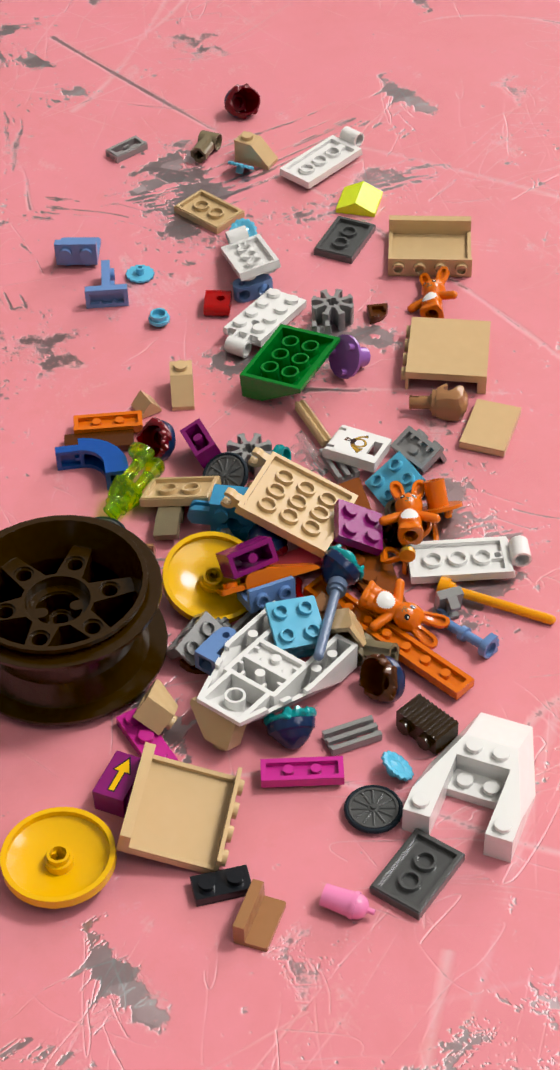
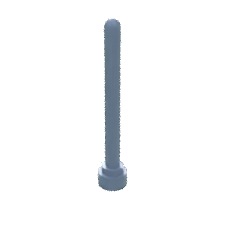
[313,576,348,661]

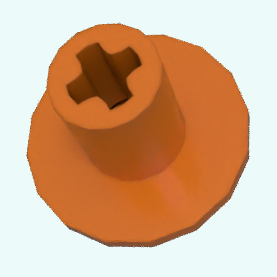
[422,478,463,518]

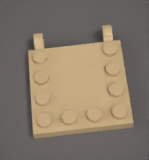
[220,447,358,559]

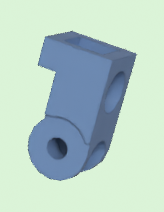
[232,274,273,303]
[194,627,237,676]

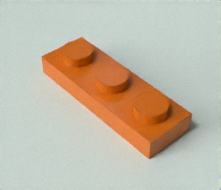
[73,410,143,434]

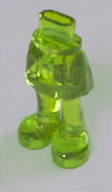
[103,442,165,520]

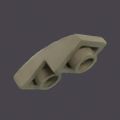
[153,506,185,541]

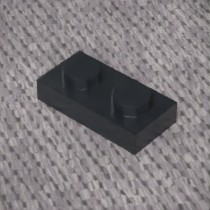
[190,865,251,907]

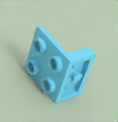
[365,451,426,507]
[264,595,322,658]

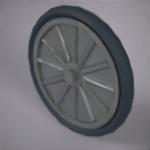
[202,452,249,487]
[344,785,403,834]

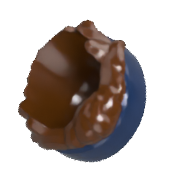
[359,654,405,703]

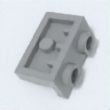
[390,426,447,473]
[166,611,223,666]

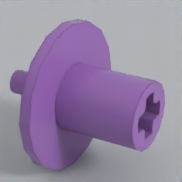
[329,334,371,379]

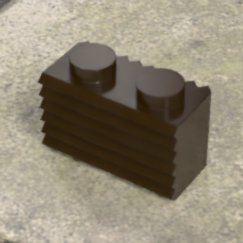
[396,694,459,755]

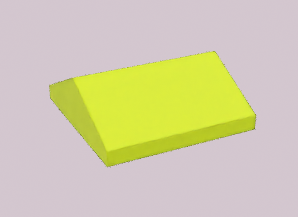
[336,181,383,217]

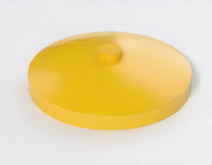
[162,531,248,623]
[0,807,117,909]

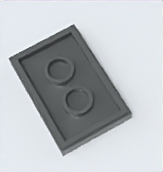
[314,216,376,264]
[370,828,465,920]

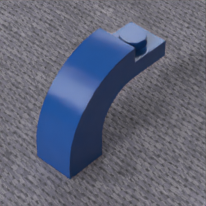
[55,438,131,490]

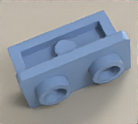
[237,576,296,614]

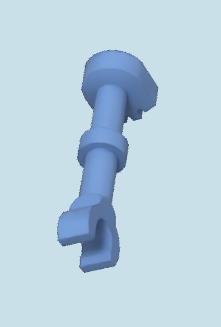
[432,608,499,659]

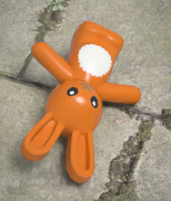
[407,266,458,318]
[379,479,441,545]
[359,578,450,649]

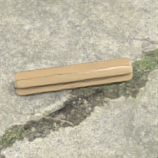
[294,400,332,448]

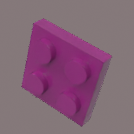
[334,499,383,556]

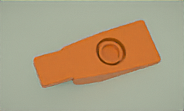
[217,563,320,597]

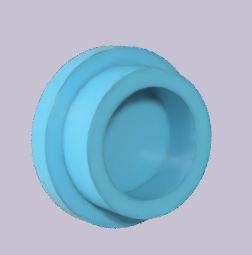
[148,308,170,327]

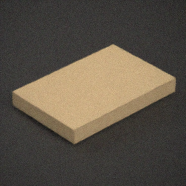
[174,189,245,234]
[459,399,522,457]
[139,476,222,507]

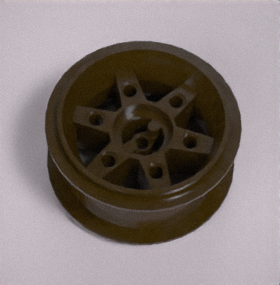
[0,515,168,726]

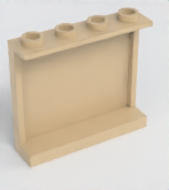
[388,215,472,277]
[401,317,491,394]
[116,742,245,873]

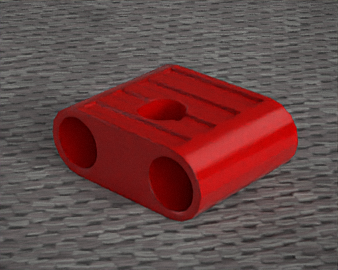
[203,290,232,316]

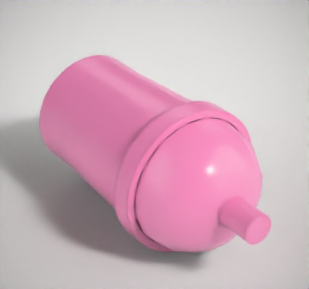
[319,883,376,920]

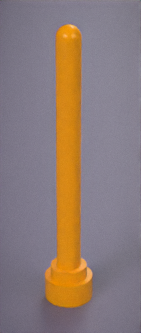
[436,576,556,625]

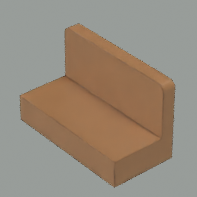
[232,879,286,952]

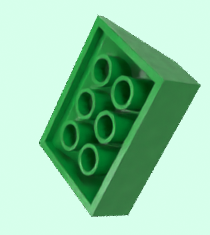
[240,324,340,401]

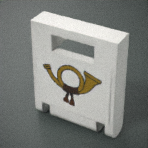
[322,425,392,473]

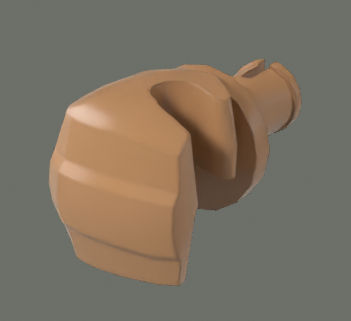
[409,383,468,422]

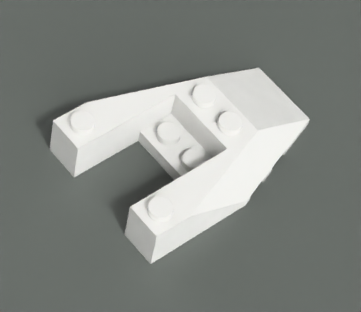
[197,600,358,727]
[402,712,536,863]

